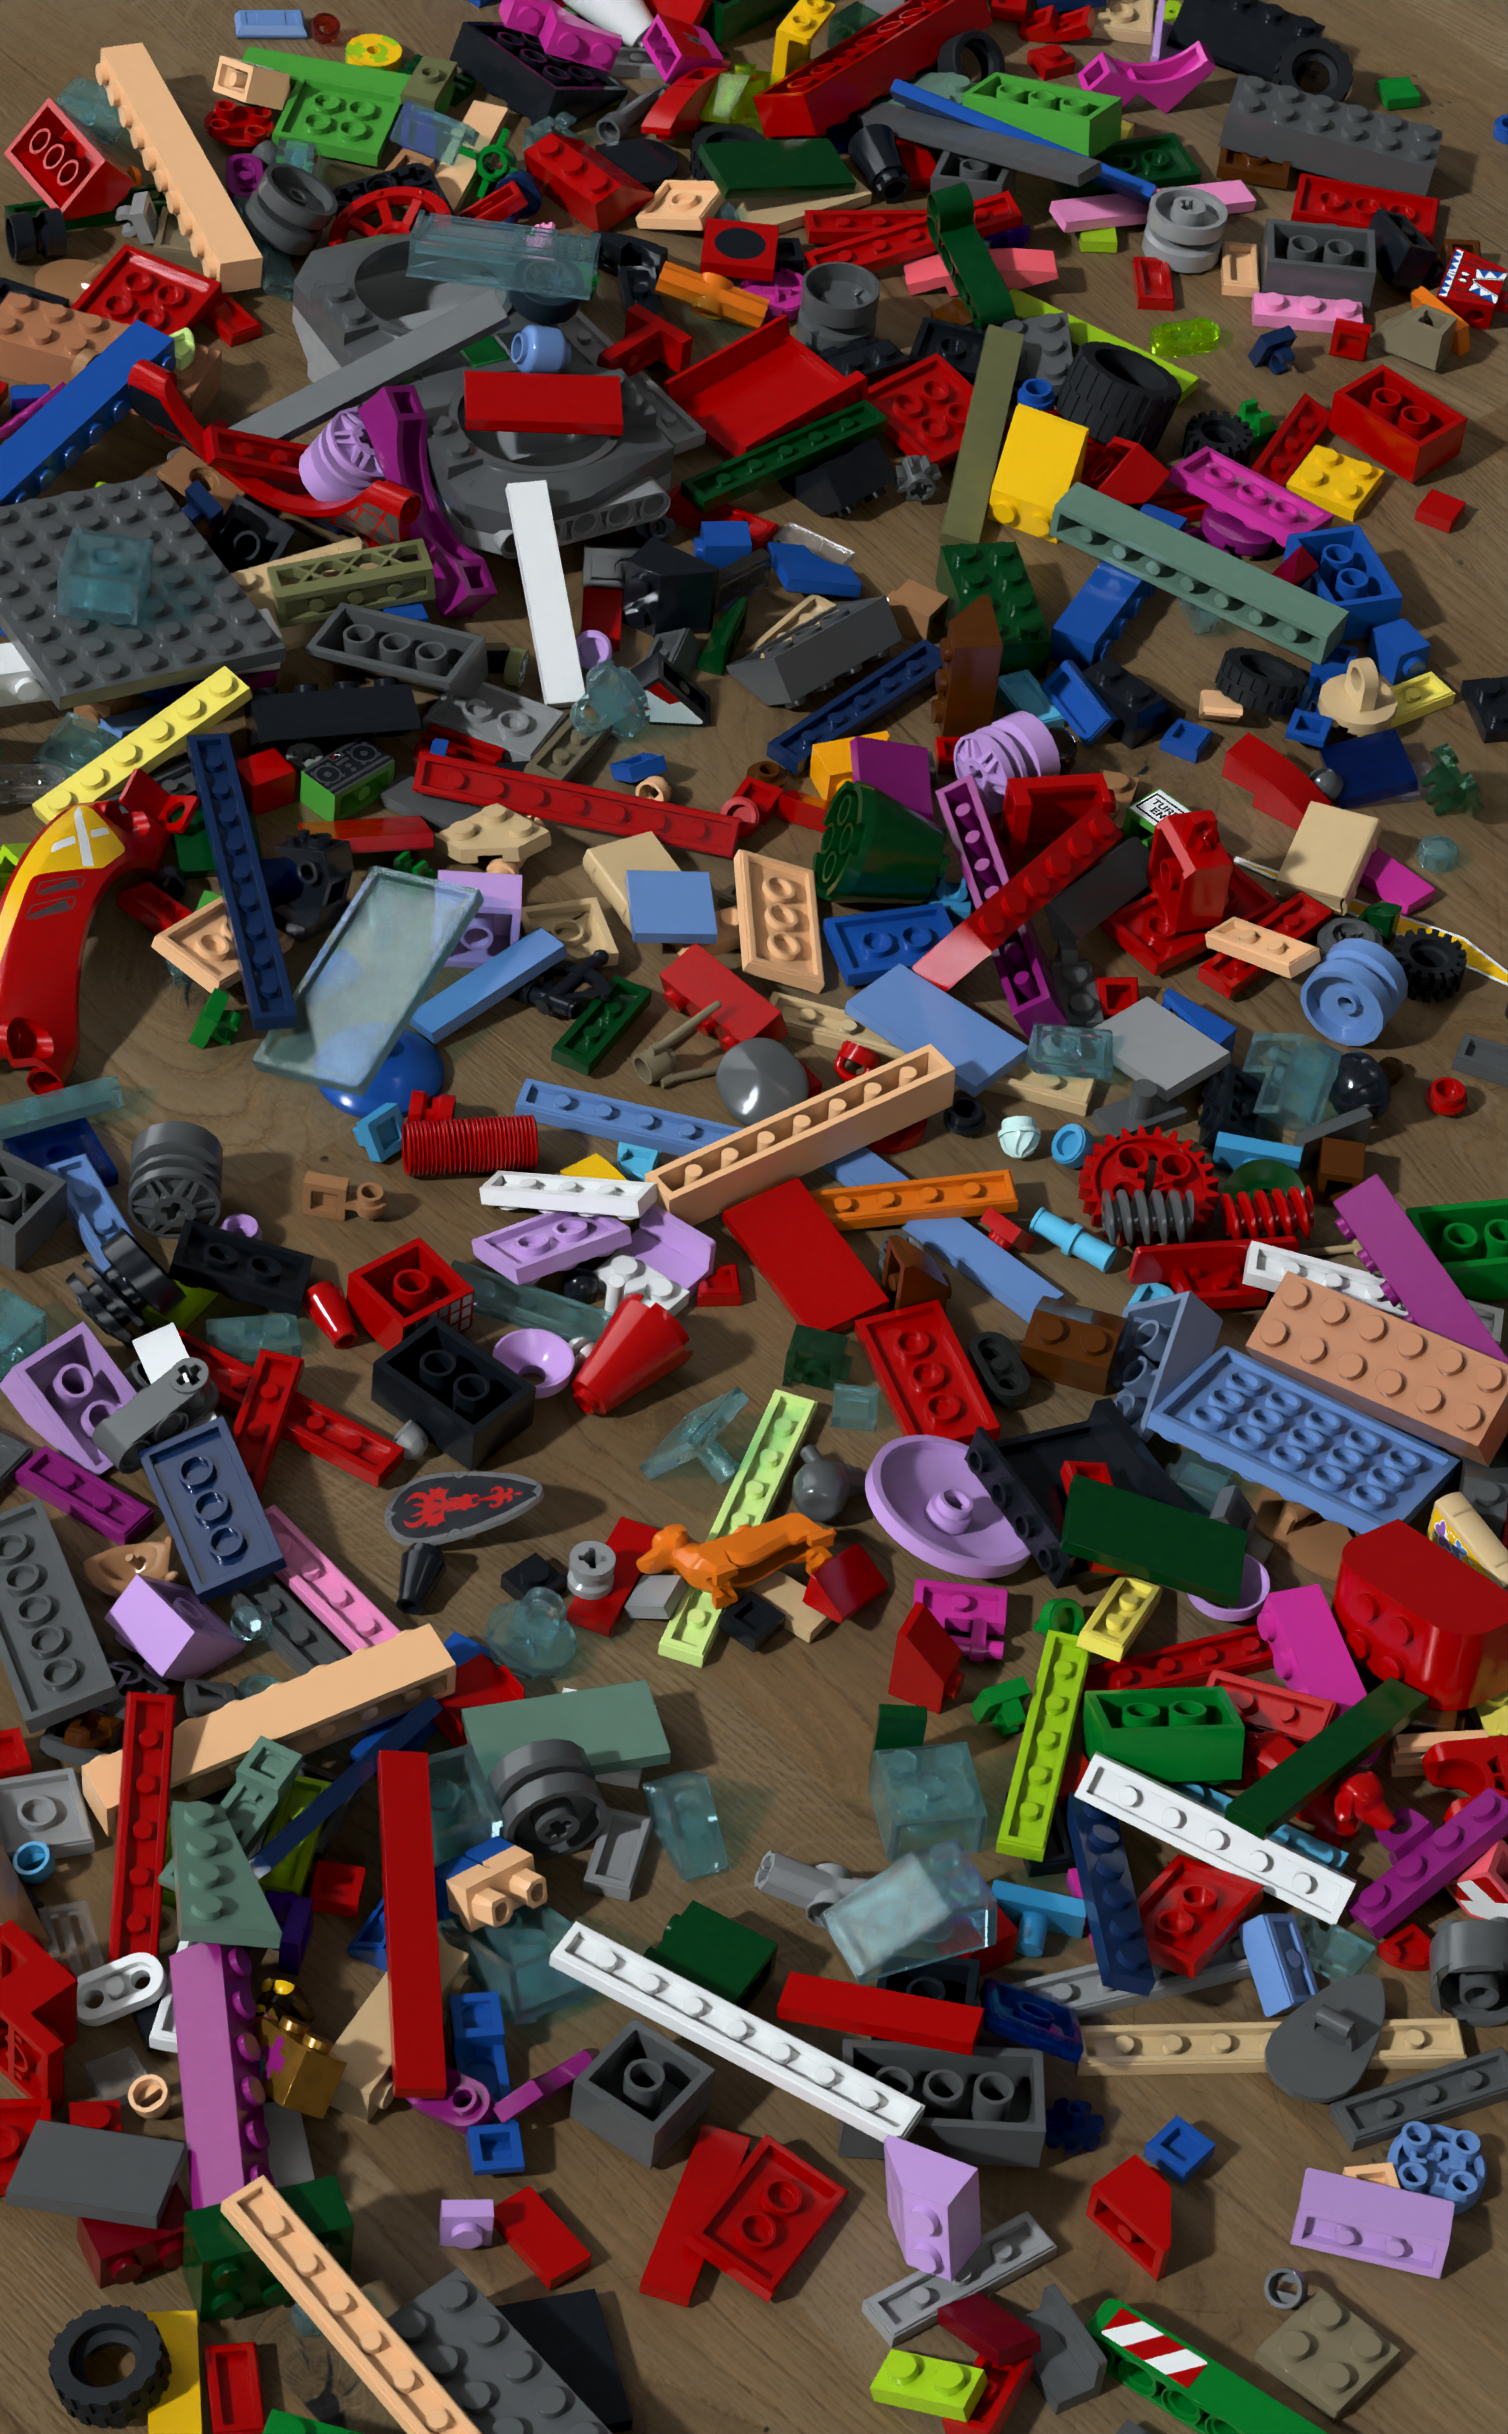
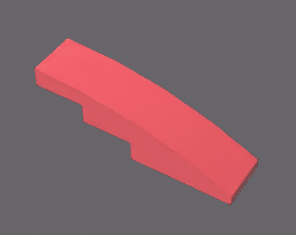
[903,248,1059,297]

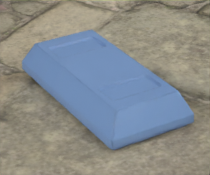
[234,10,307,39]

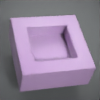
[439,2199,494,2249]

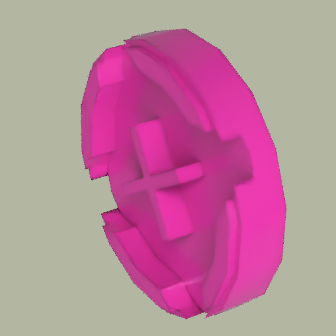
[740,268,803,321]

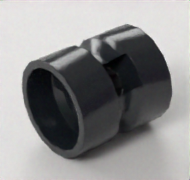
[5,208,67,263]

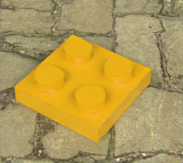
[1285,444,1384,522]

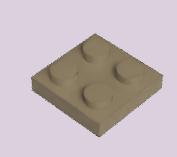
[1254,2288,1401,2423]

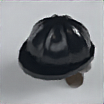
[1326,1051,1405,1121]

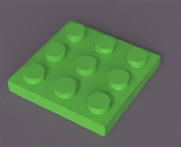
[272,74,404,167]

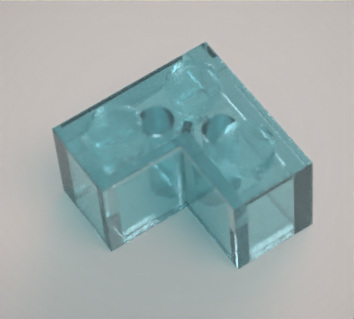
[1242,1033,1343,1131]

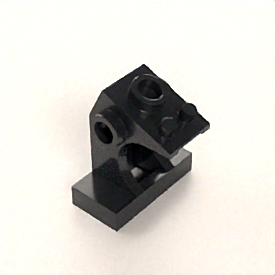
[272,829,355,943]

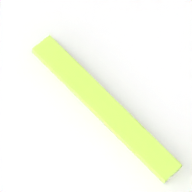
[658,1389,818,1668]

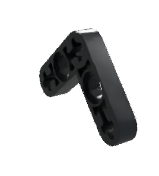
[332,163,458,230]

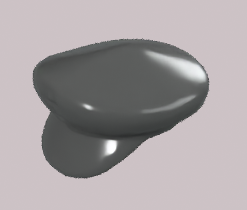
[716,1037,810,1127]

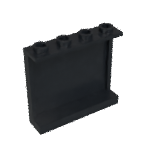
[964,1398,1195,1589]

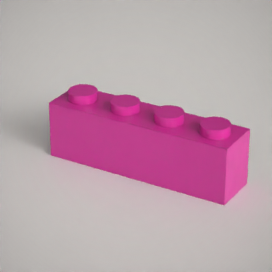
[1257,1584,1382,1767]

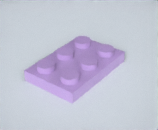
[472,1211,632,1286]

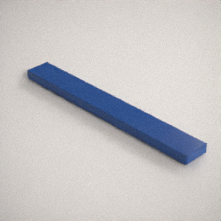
[890,79,1157,206]

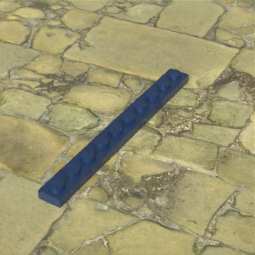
[186,733,297,1031]

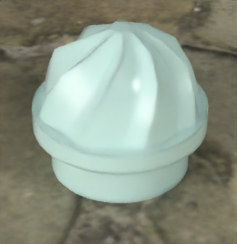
[998,1116,1041,1159]

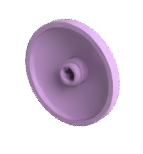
[865,1435,1031,1579]

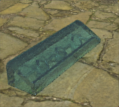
[0,1075,125,1140]

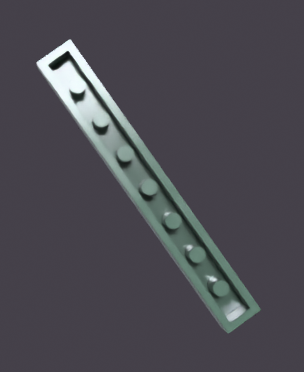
[1049,481,1349,665]

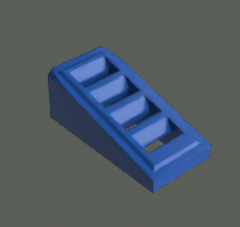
[1162,988,1237,1057]

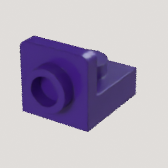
[264,1890,313,1976]

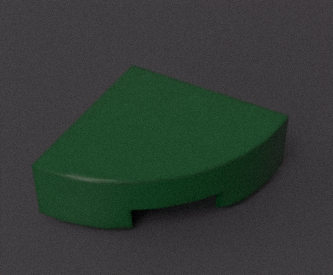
[1357,902,1402,945]

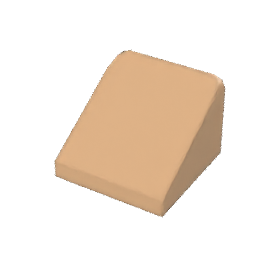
[1198,690,1243,723]

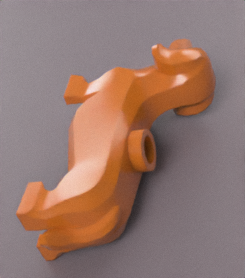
[636,1512,837,1610]

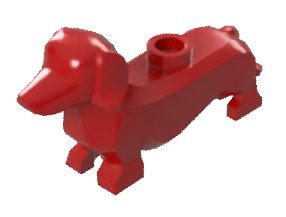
[1235,1730,1397,1850]

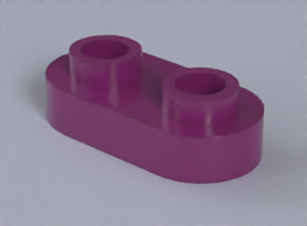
[225,154,263,210]
[406,2065,496,2135]

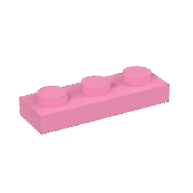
[1251,292,1363,333]

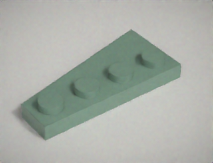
[170,1801,282,1949]

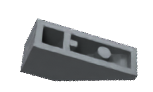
[1458,1448,1508,1540]

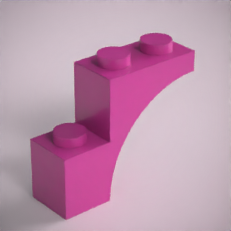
[498,0,623,72]
[1077,40,1216,114]

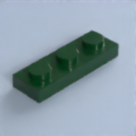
[551,975,652,1076]

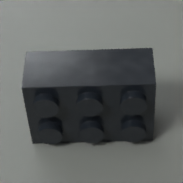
[371,1316,536,1471]

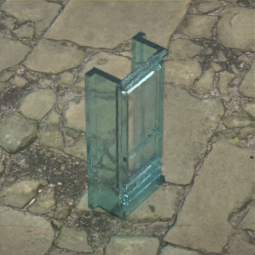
[406,210,601,301]

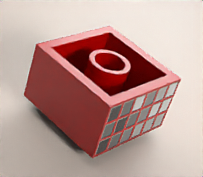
[347,1237,475,1352]

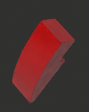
[1222,733,1334,830]

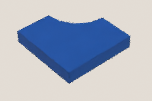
[765,542,862,598]

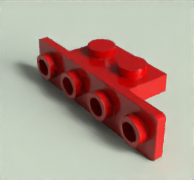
[1127,1236,1299,1310]

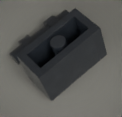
[1367,209,1445,289]
[817,336,910,387]

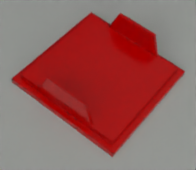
[431,1652,526,1767]

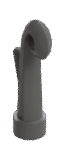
[596,84,672,143]

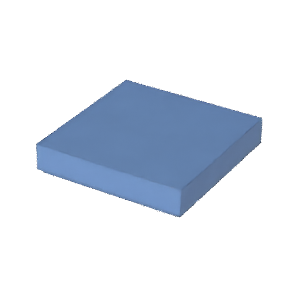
[625,870,718,944]

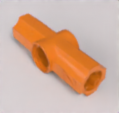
[654,261,770,330]

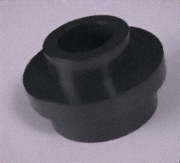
[943,1097,986,1136]

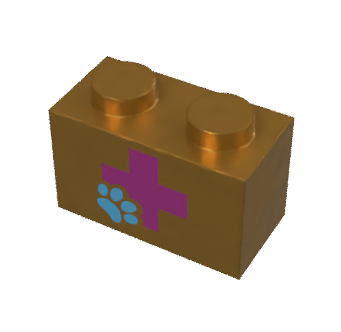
[255,2015,347,2119]

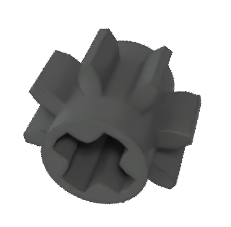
[893,454,942,502]

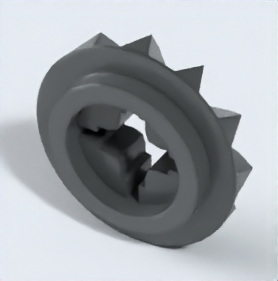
[1316,918,1383,958]

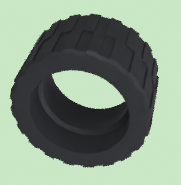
[1055,341,1182,452]

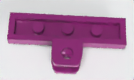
[1345,1787,1508,1940]

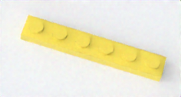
[32,666,253,825]

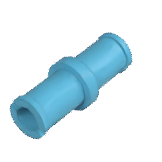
[1029,1207,1118,1273]

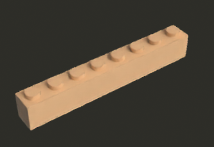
[645,1044,956,1226]
[81,1623,456,1837]

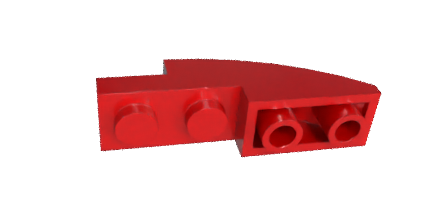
[641,66,752,140]

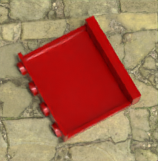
[664,314,870,460]

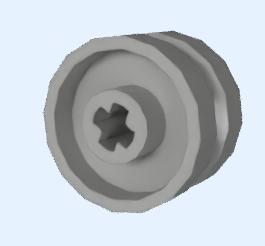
[1141,187,1228,273]

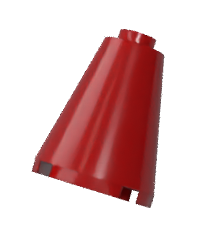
[571,1293,693,1415]

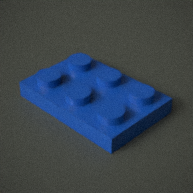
[823,903,954,987]

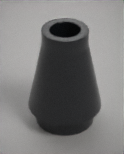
[396,1542,446,1615]

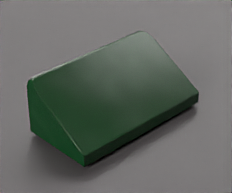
[695,597,748,676]

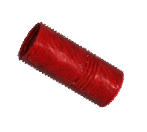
[402,1114,539,1177]

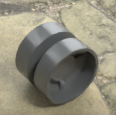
[796,262,880,355]

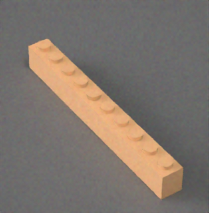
[95,42,263,293]

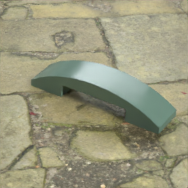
[158,1736,303,1891]

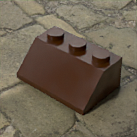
[931,595,1003,737]

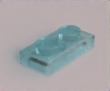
[205,1313,302,1362]

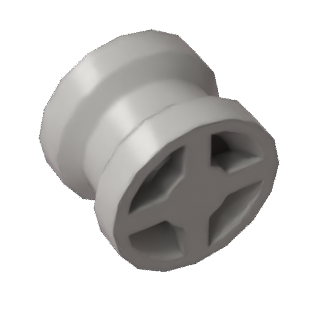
[567,1540,616,1600]

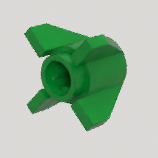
[458,127,524,199]

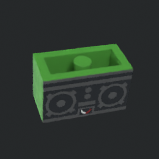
[300,736,395,821]

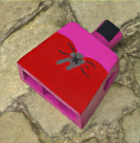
[641,14,731,84]

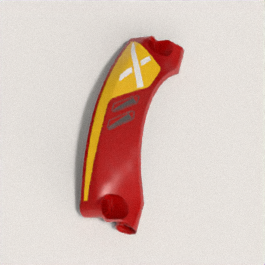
[0,800,170,1099]

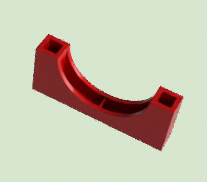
[911,804,1124,992]

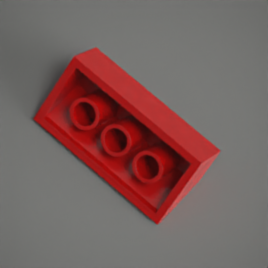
[3,97,136,221]

